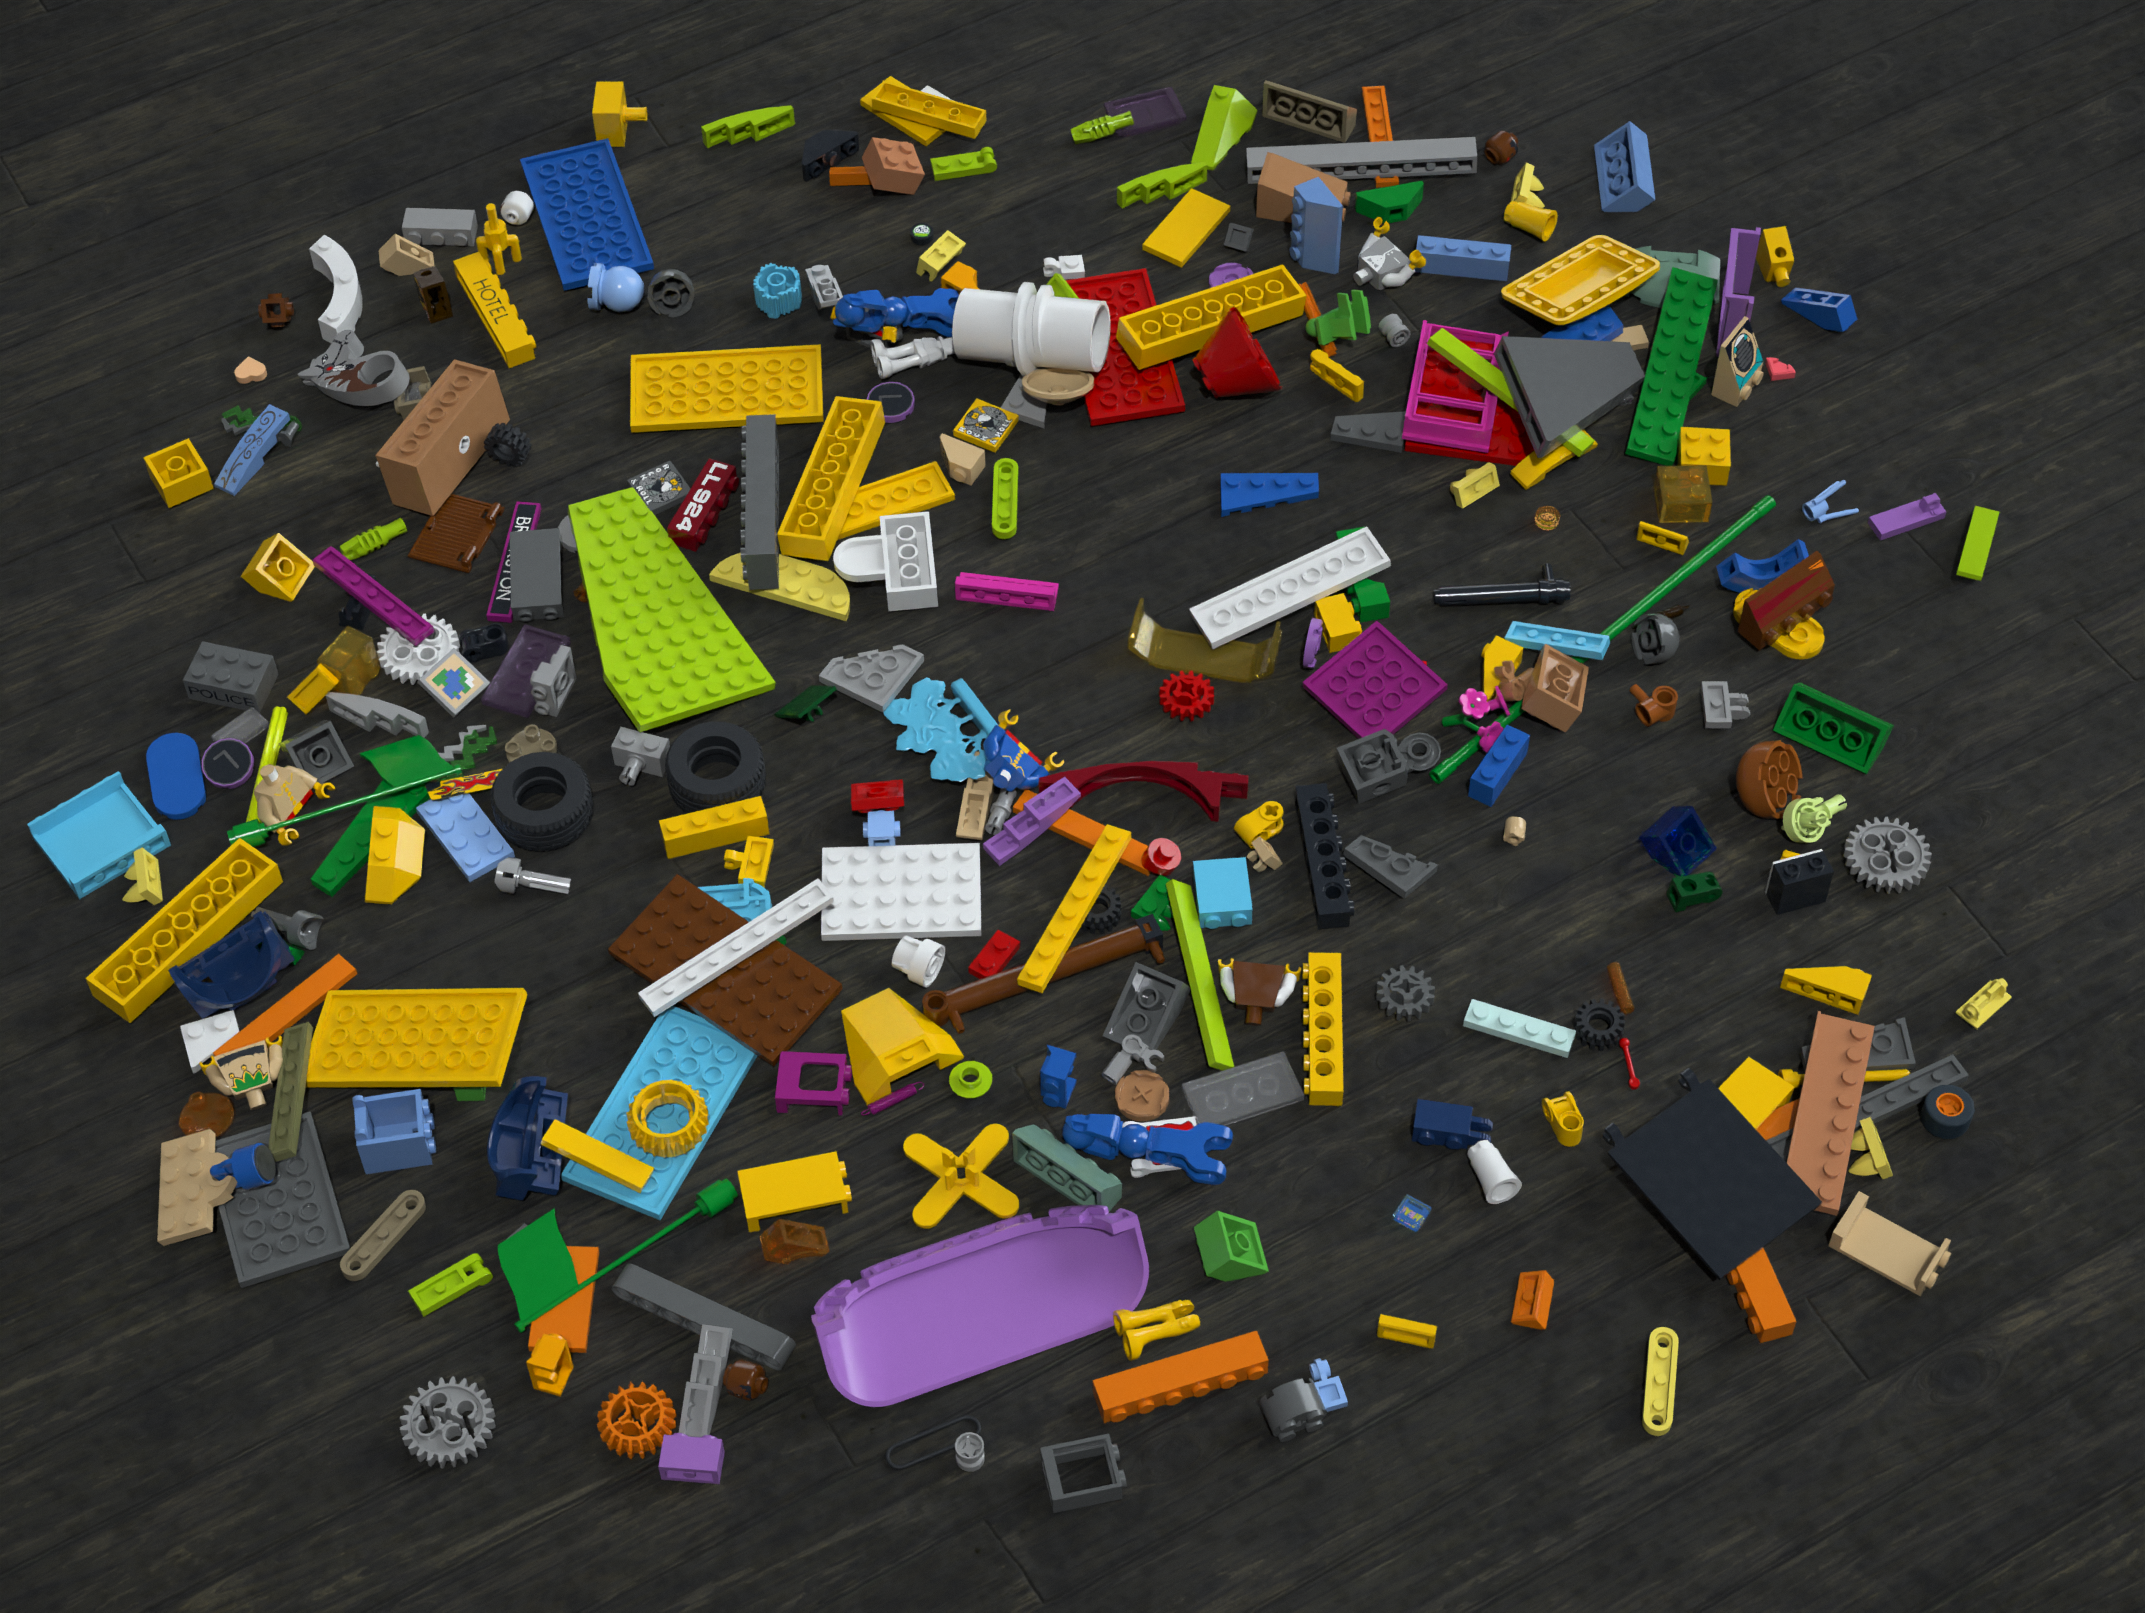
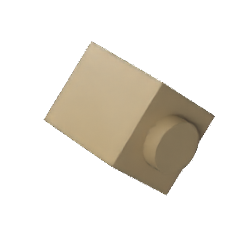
[379,234,435,276]
[940,433,985,486]

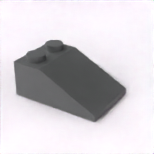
[1103,962,1191,1050]

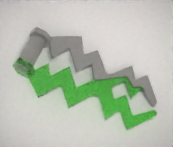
[430,725,497,783]

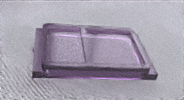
[1104,87,1186,138]

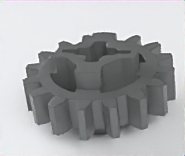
[1376,965,1435,1021]

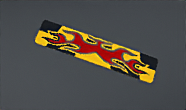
[425,769,502,800]

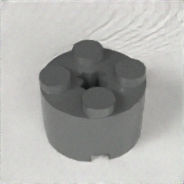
[1260,1378,1327,1442]

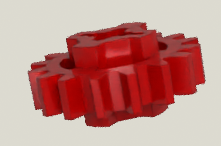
[1159,670,1214,721]

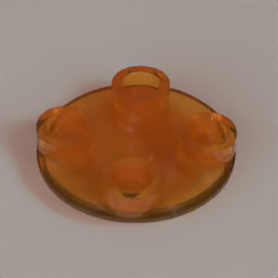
[179,1092,234,1137]

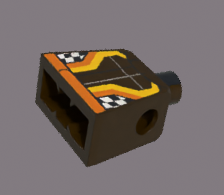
[413,266,453,324]

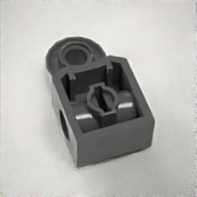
[1337,729,1441,804]

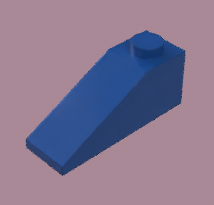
[1781,287,1857,332]

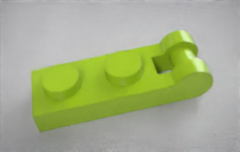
[930,147,997,181]
[408,1253,493,1317]

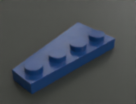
[1220,473,1319,517]

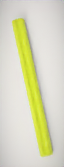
[246,706,288,823]

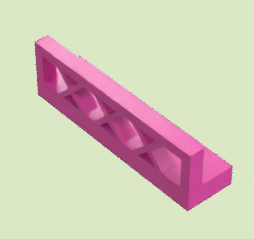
[955,572,1059,611]

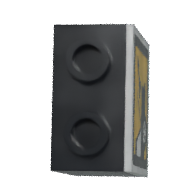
[1765,849,1834,915]

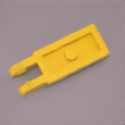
[1310,349,1364,402]

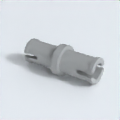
[985,788,1017,835]

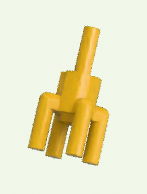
[476,203,522,275]

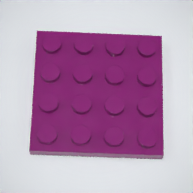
[1303,621,1447,739]

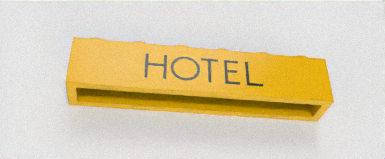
[453,252,536,368]

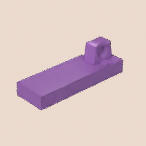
[1868,493,1946,541]

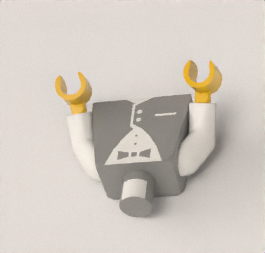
[1353,217,1426,290]

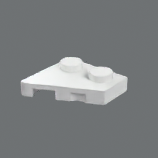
[180,1010,240,1073]

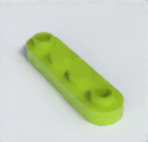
[992,458,1018,539]

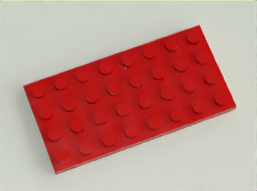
[1065,268,1185,426]

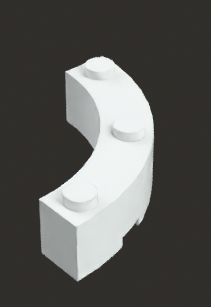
[309,235,363,343]

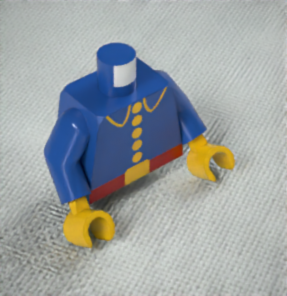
[983,709,1064,792]

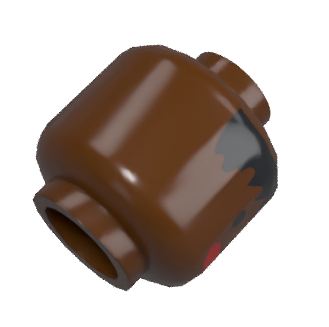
[1484,130,1518,165]

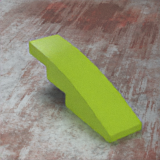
[701,105,795,148]
[1117,162,1207,209]
[1956,506,1999,581]

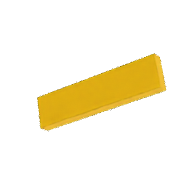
[541,1119,654,1193]

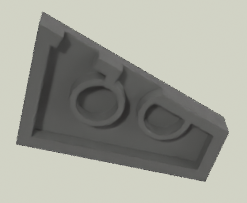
[1330,411,1406,453]

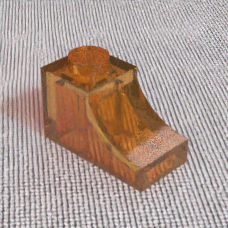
[760,1219,829,1264]

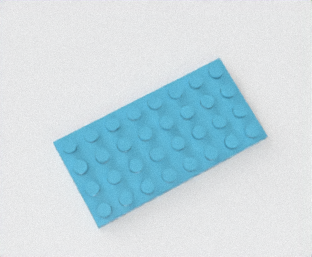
[561,1006,757,1220]

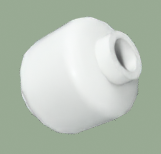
[500,191,534,225]

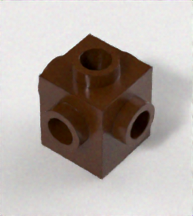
[258,293,294,327]

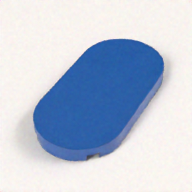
[146,733,206,820]

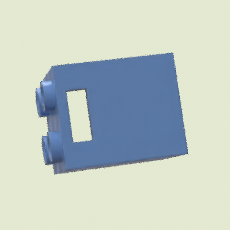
[352,1089,436,1174]

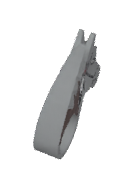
[298,330,410,406]

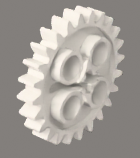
[377,614,460,685]

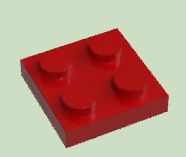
[851,779,904,813]

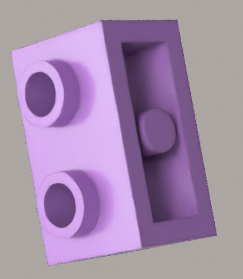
[658,1433,724,1484]

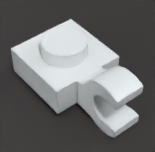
[1043,255,1085,279]

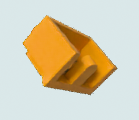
[526,1333,573,1397]

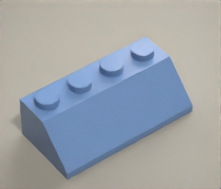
[1594,121,1655,212]
[1289,177,1343,274]
[1415,235,1511,281]

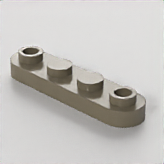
[340,1190,426,1281]

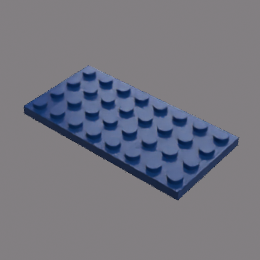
[520,138,654,291]

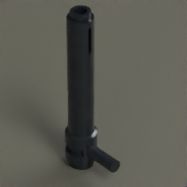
[1433,564,1570,606]

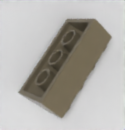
[1262,80,1357,143]

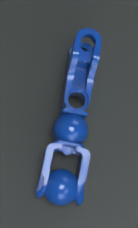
[833,288,959,337]
[1062,1114,1233,1185]

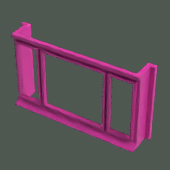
[1402,320,1509,453]

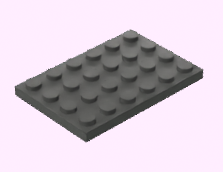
[215,1111,350,1288]

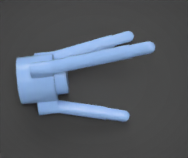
[1802,480,1859,523]

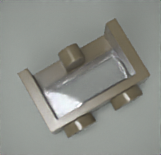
[394,366,432,420]

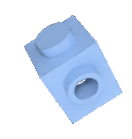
[863,810,900,846]

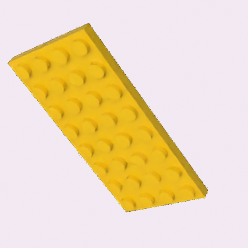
[630,344,824,432]
[305,988,527,1087]

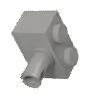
[611,727,670,785]

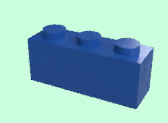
[1468,725,1530,807]

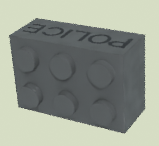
[183,641,279,713]

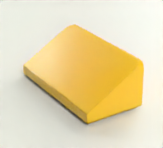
[1636,521,1689,555]

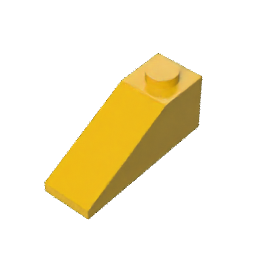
[1481,636,1523,715]
[1780,966,1872,1015]

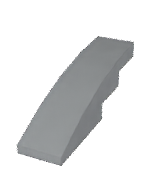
[326,692,429,738]
[679,1324,733,1437]

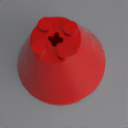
[1192,306,1282,398]

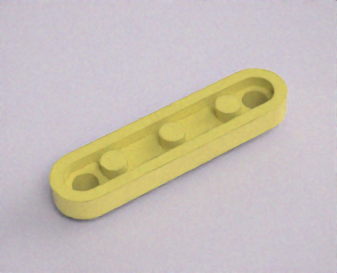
[1642,1327,1679,1436]

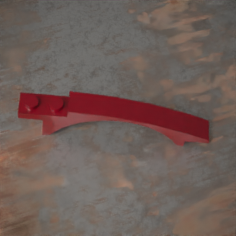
[1039,761,1249,822]

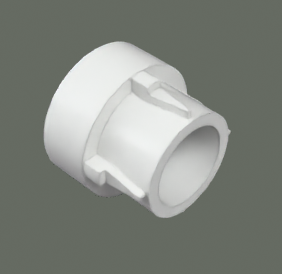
[892,935,945,988]

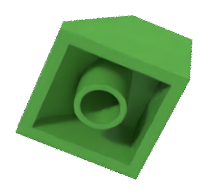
[1194,1211,1269,1282]

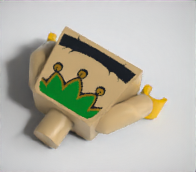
[199,1035,283,1110]

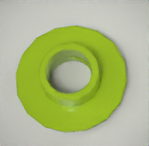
[949,1061,992,1099]

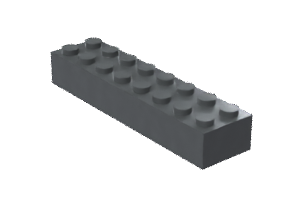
[740,414,779,590]

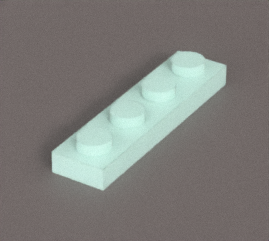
[1463,999,1576,1058]

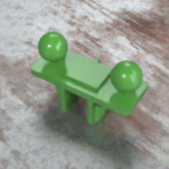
[1305,290,1371,345]

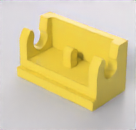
[916,230,966,281]

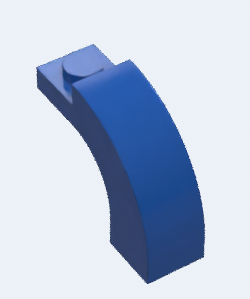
[1716,539,1809,593]

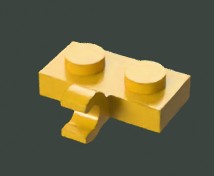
[724,836,774,887]

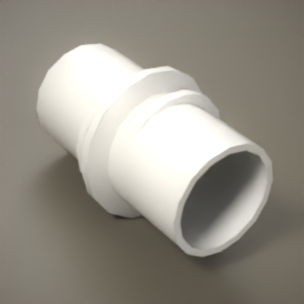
[952,282,1110,377]

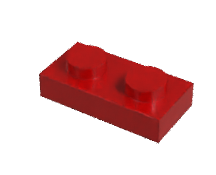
[968,930,1020,979]

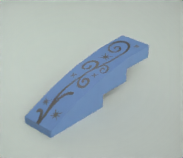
[214,404,290,496]

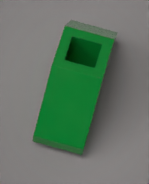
[1355,181,1424,224]

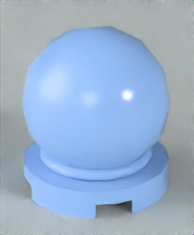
[588,263,644,312]

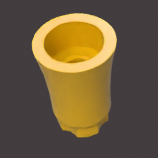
[1504,201,1558,241]

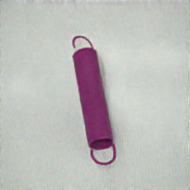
[861,1082,924,1115]

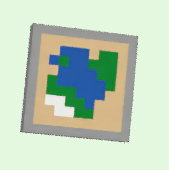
[417,648,490,718]

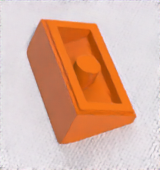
[829,166,872,186]
[1511,1270,1554,1329]

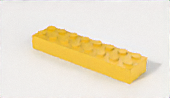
[872,80,986,139]

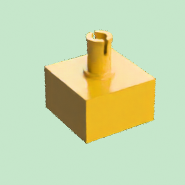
[592,82,647,147]

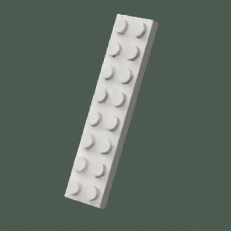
[1189,527,1391,649]

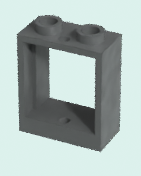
[1040,1434,1127,1513]

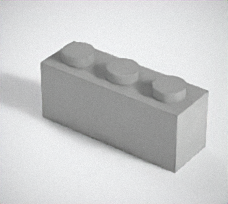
[402,208,478,246]

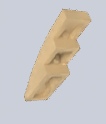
[956,751,995,840]

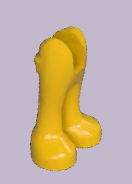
[1113,1300,1200,1361]

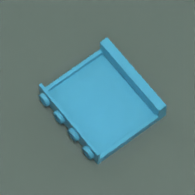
[27,771,171,899]

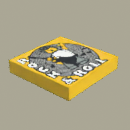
[953,399,1019,453]

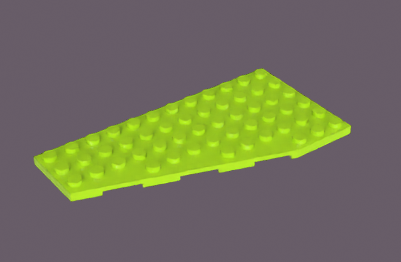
[568,487,776,732]

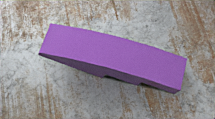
[983,777,1081,866]

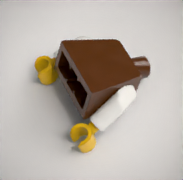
[1218,958,1301,1026]

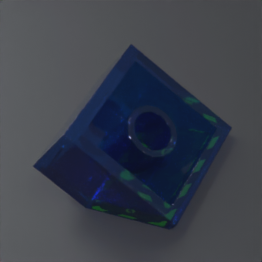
[1639,806,1717,877]

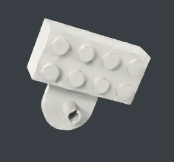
[833,512,938,611]

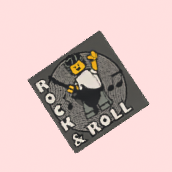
[627,461,691,515]

